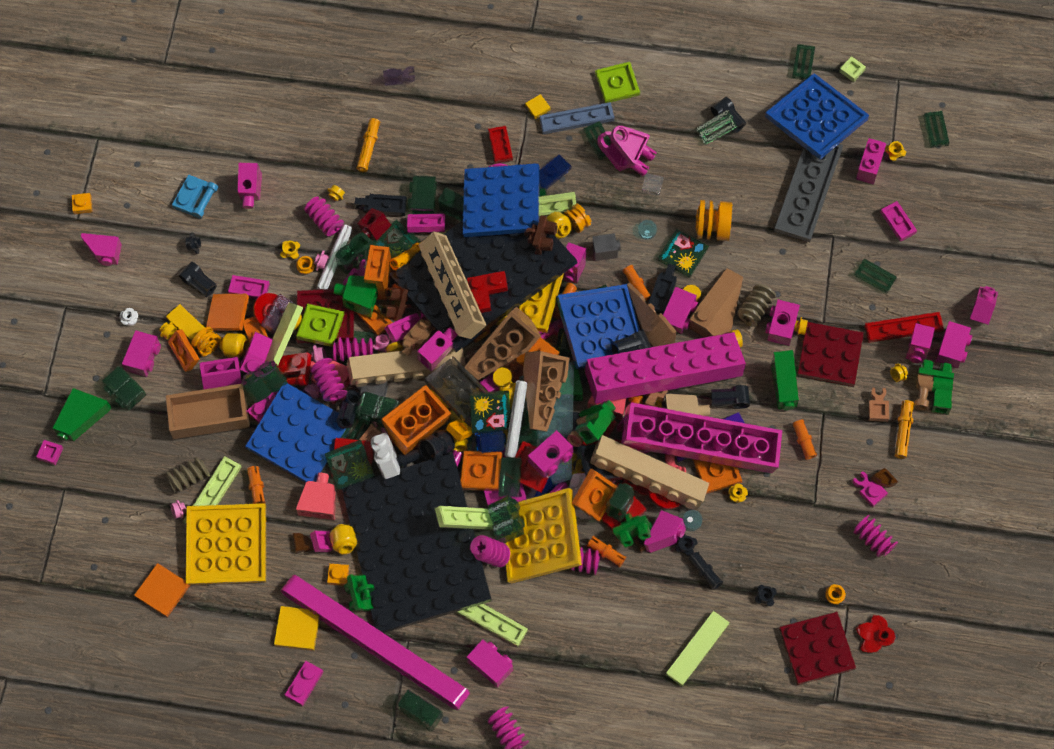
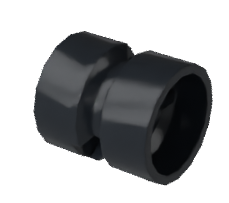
[418,429,455,461]

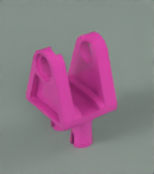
[597,126,657,176]

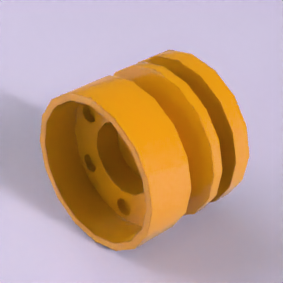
[695,200,732,241]

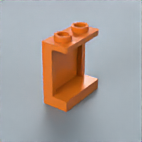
[364,245,393,300]

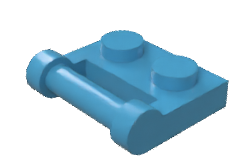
[172,175,218,219]

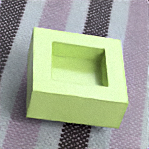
[840,56,866,82]

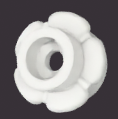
[120,308,138,326]

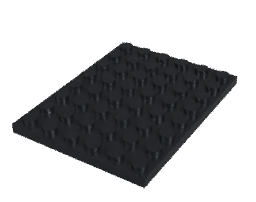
[389,220,578,352]
[341,453,492,633]

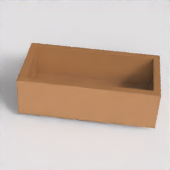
[166,384,250,439]

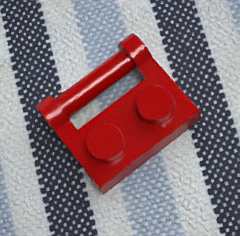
[270,352,312,389]

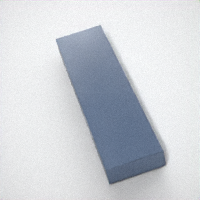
[539,102,615,135]

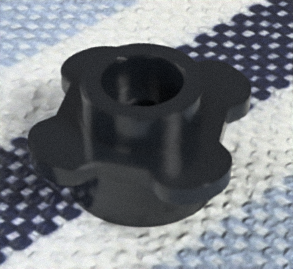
[185,232,201,254]
[675,534,698,556]
[755,585,777,607]

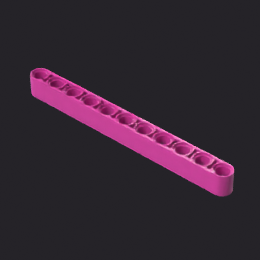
[281,575,470,710]

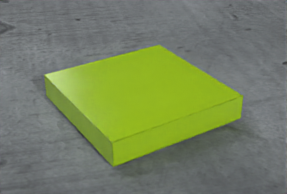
[595,62,640,103]
[296,304,344,347]

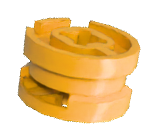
[564,203,591,233]
[191,327,222,357]

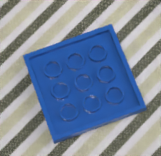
[765,73,869,160]
[463,163,540,237]
[556,284,640,369]
[245,382,347,483]

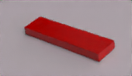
[865,312,944,343]

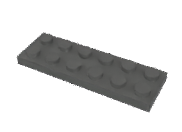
[774,144,843,243]

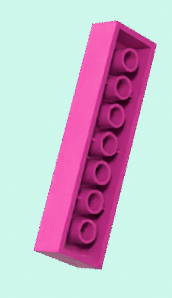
[585,332,746,404]
[621,402,782,473]

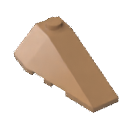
[689,268,743,337]
[627,283,677,347]
[464,307,541,380]
[523,351,569,432]

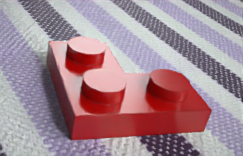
[467,271,508,313]
[506,441,550,493]

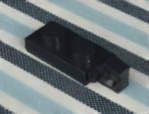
[354,193,407,216]
[648,264,677,315]

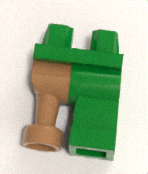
[914,360,954,415]
[567,400,616,447]

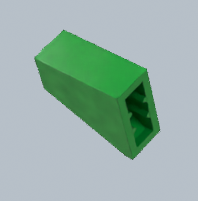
[771,350,799,410]
[53,388,111,441]

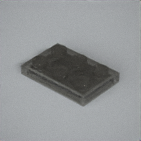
[424,356,493,422]

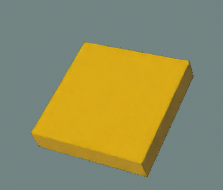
[274,606,320,651]

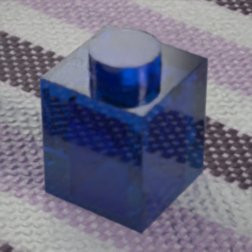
[476,429,507,453]

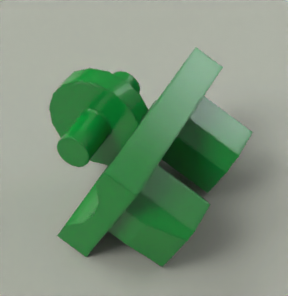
[613,513,652,548]
[344,574,375,611]

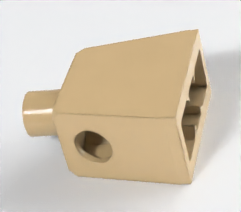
[665,394,710,416]

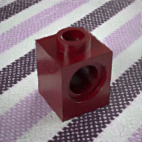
[357,208,391,241]

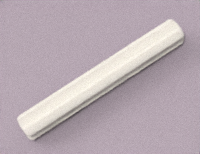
[317,225,352,290]
[505,381,527,458]

